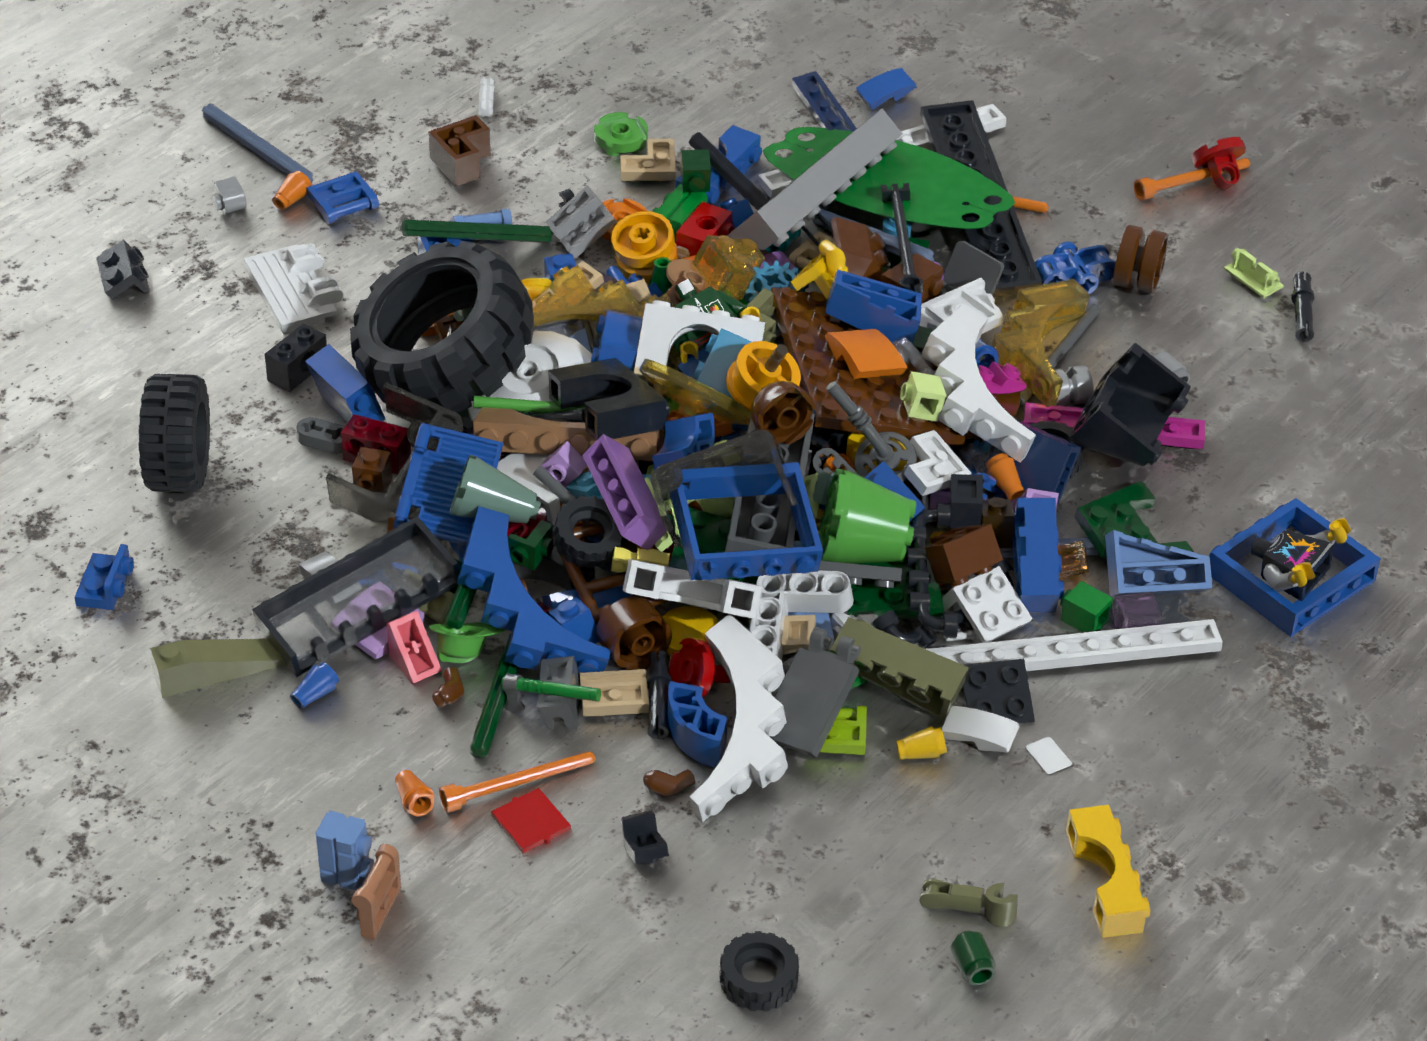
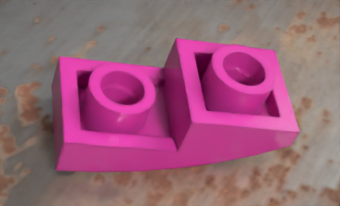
[978,361,1028,394]

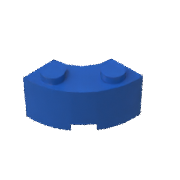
[590,309,643,372]
[652,413,715,487]
[668,681,728,767]

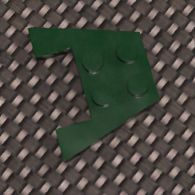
[1074,481,1194,558]

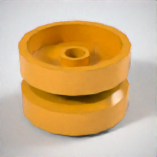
[611,211,678,284]

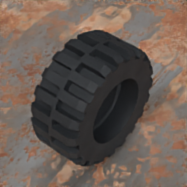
[138,374,210,492]

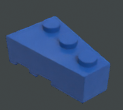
[825,269,922,352]
[1012,498,1064,612]

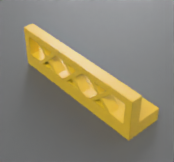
[791,244,836,299]

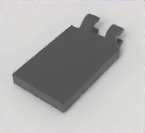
[770,627,861,758]

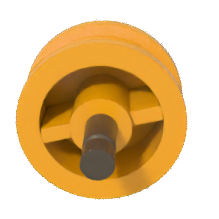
[726,341,801,411]

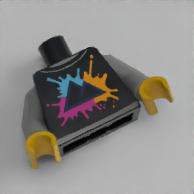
[1251,518,1351,601]

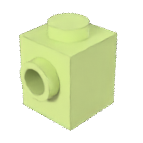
[900,371,947,421]

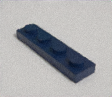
[792,71,857,131]

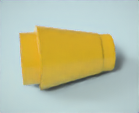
[896,726,947,760]

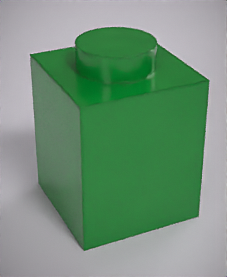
[1060,581,1113,633]

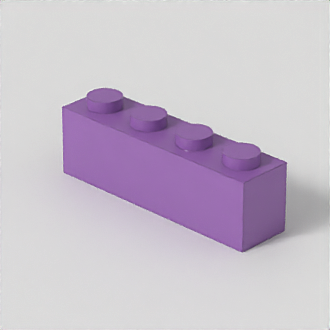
[582,434,670,550]

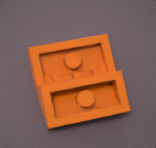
[825,329,908,379]

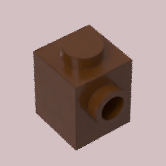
[352,447,392,499]

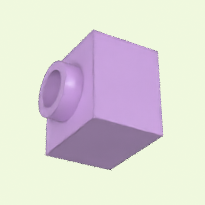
[541,441,587,487]

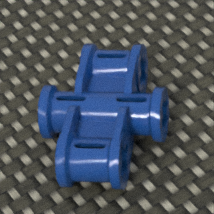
[1035,241,1116,296]

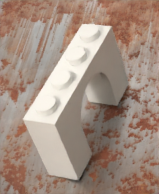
[634,300,765,384]
[622,559,762,619]

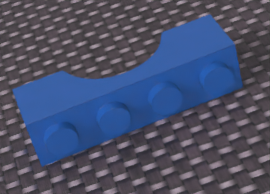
[675,125,762,205]

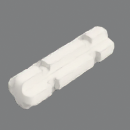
[478,78,494,117]

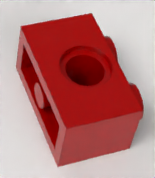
[676,202,735,262]

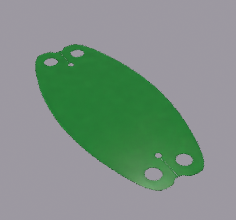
[763,127,1015,229]

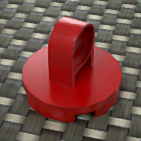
[1191,137,1246,189]
[669,637,730,699]

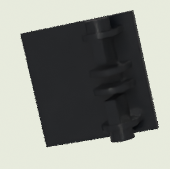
[961,659,1035,724]

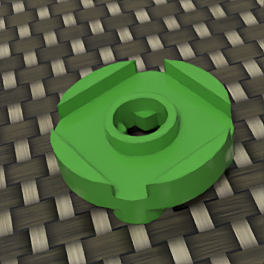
[594,112,648,156]

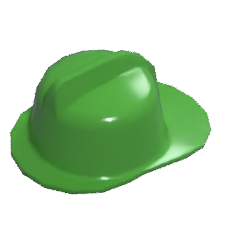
[429,622,506,663]

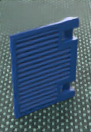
[393,423,504,546]

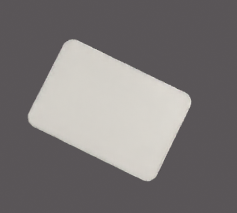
[1026,737,1072,774]

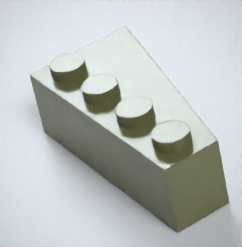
[830,617,969,721]

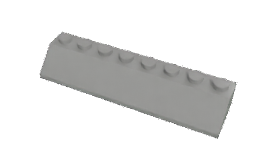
[727,109,902,250]

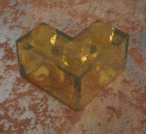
[693,235,765,300]

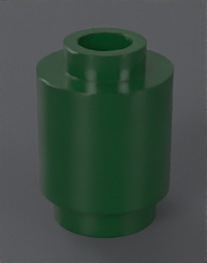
[950,931,996,986]

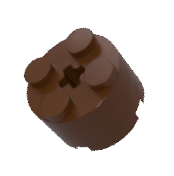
[596,595,672,670]

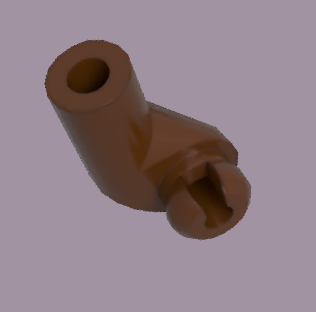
[432,667,464,708]
[643,769,696,797]

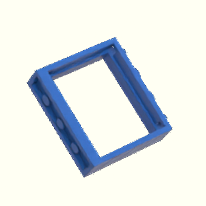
[669,462,823,581]
[1209,498,1381,637]

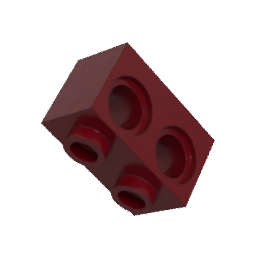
[341,414,411,475]

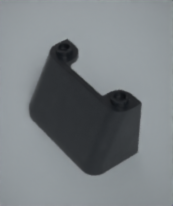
[1068,342,1191,466]

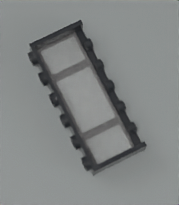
[252,516,460,678]

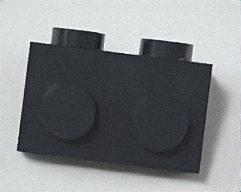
[96,239,149,299]

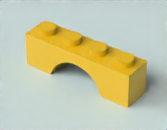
[1066,804,1150,938]

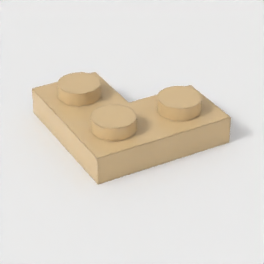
[620,139,676,182]

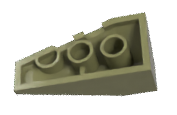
[145,638,288,698]

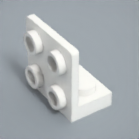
[942,566,1032,643]

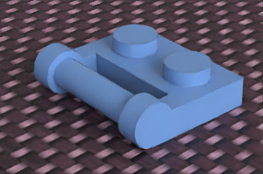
[450,208,512,224]

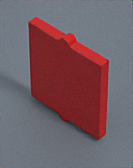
[491,788,571,854]

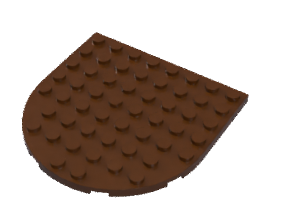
[770,287,1020,444]

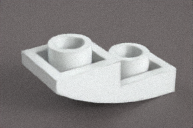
[942,706,1019,752]

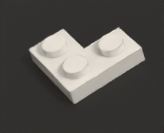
[904,430,972,496]

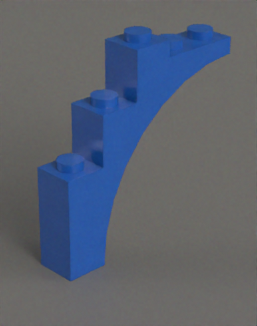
[457,506,611,673]

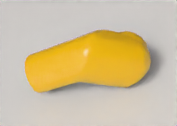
[818,240,848,277]

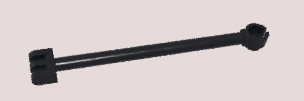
[881,183,923,294]

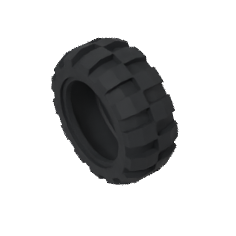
[350,241,534,417]

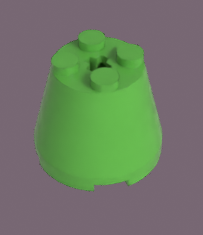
[819,469,916,564]

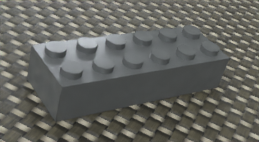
[724,414,815,552]

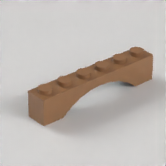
[473,407,664,461]

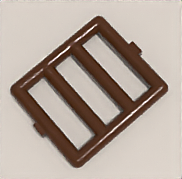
[552,521,670,623]

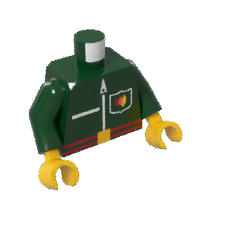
[673,279,762,363]

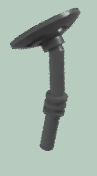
[826,381,917,483]

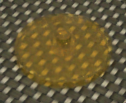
[639,359,751,425]

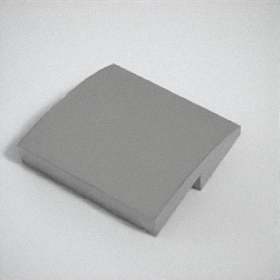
[546,185,617,259]

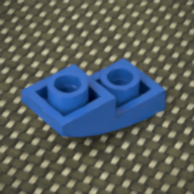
[856,68,917,110]

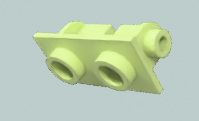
[1224,248,1284,298]

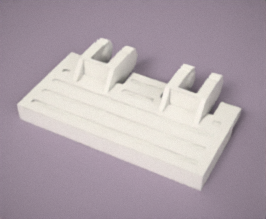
[244,243,344,334]

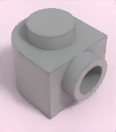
[212,176,247,214]

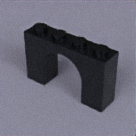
[548,358,670,441]

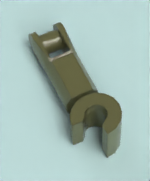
[920,878,1018,927]

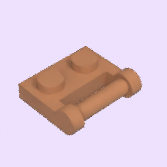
[351,844,401,939]

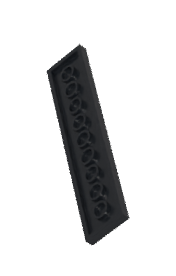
[920,100,1042,297]

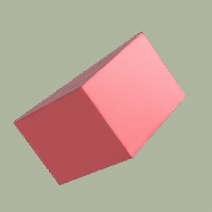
[387,611,442,684]

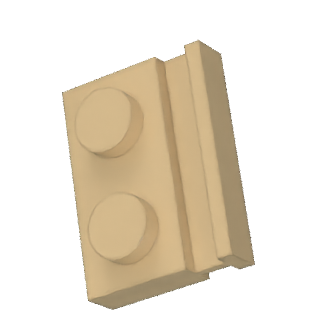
[580,669,649,717]

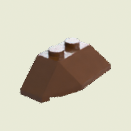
[831,217,889,282]

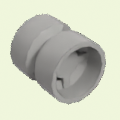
[1041,365,1094,406]

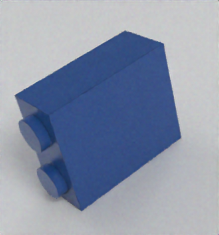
[305,344,386,423]

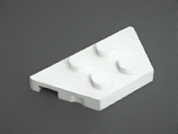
[919,278,1003,334]

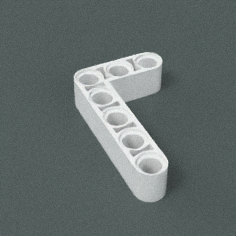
[750,571,854,697]

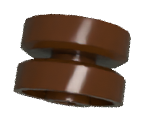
[1113,224,1168,294]

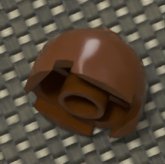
[751,381,816,445]

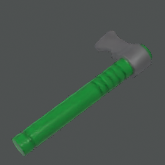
[501,673,601,712]

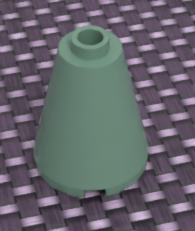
[449,454,541,524]

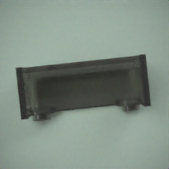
[326,382,463,522]
[651,430,798,548]

